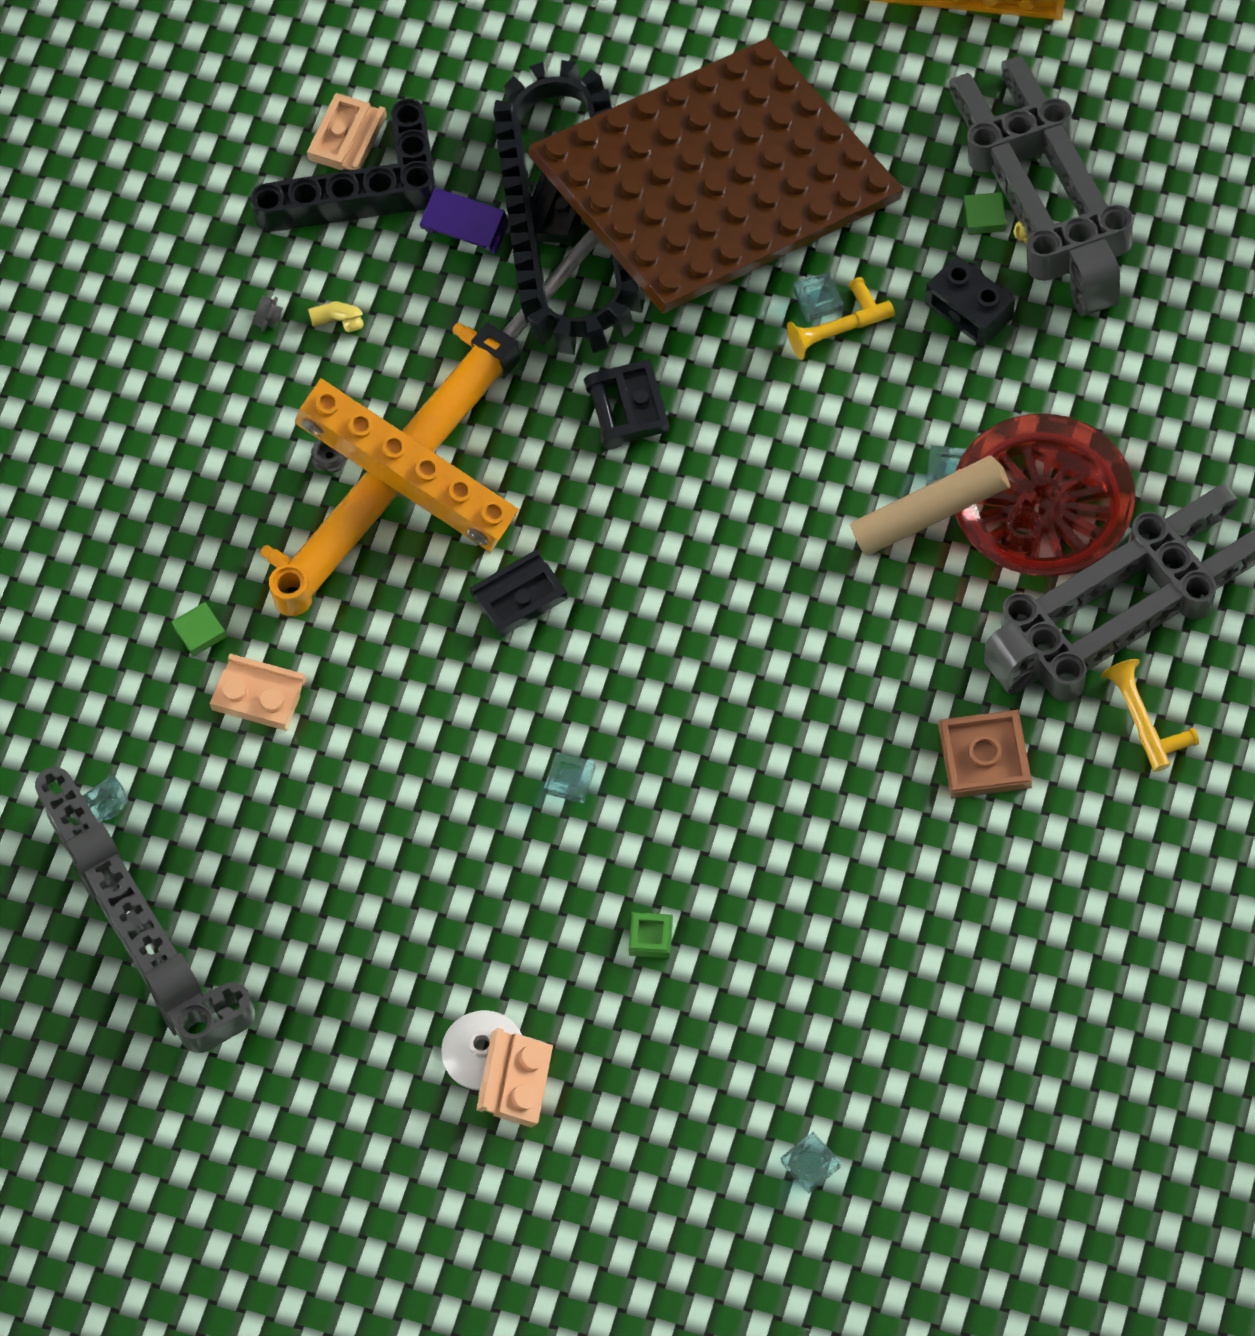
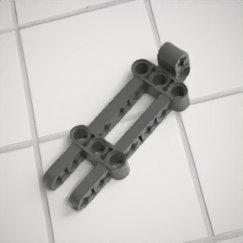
[949,55,1133,317]
[984,484,1255,702]
[35,767,255,1053]

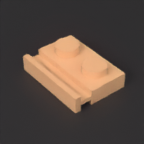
[307,93,387,171]
[210,654,306,731]
[476,1028,553,1128]

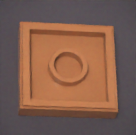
[938,709,1032,799]

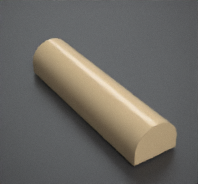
[850,455,1010,556]

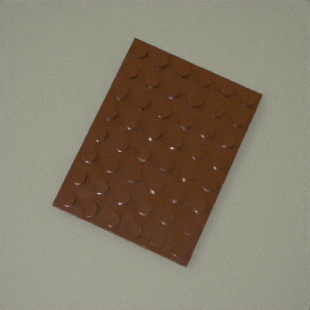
[528,38,904,314]

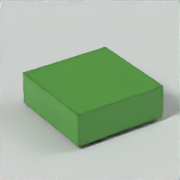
[964,192,1006,235]
[171,602,227,657]
[628,912,673,958]

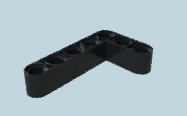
[250,98,436,232]

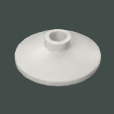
[441,1010,522,1091]

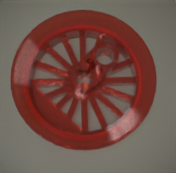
[955,413,1135,576]

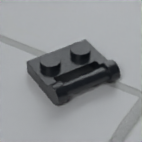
[584,359,670,450]

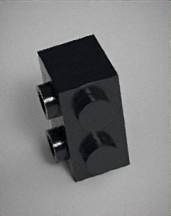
[925,255,1015,348]

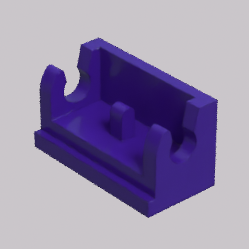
[419,188,509,254]

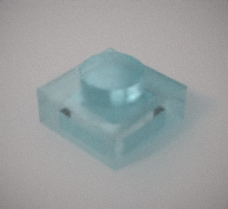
[793,272,843,322]
[926,445,970,486]
[544,752,596,804]
[83,774,129,822]
[781,1132,841,1194]

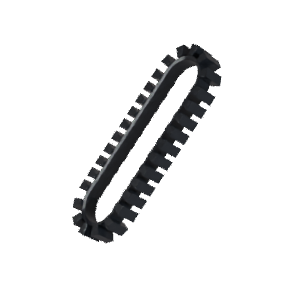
[493,60,645,355]

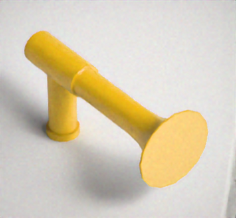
[787,277,895,360]
[1101,659,1199,772]

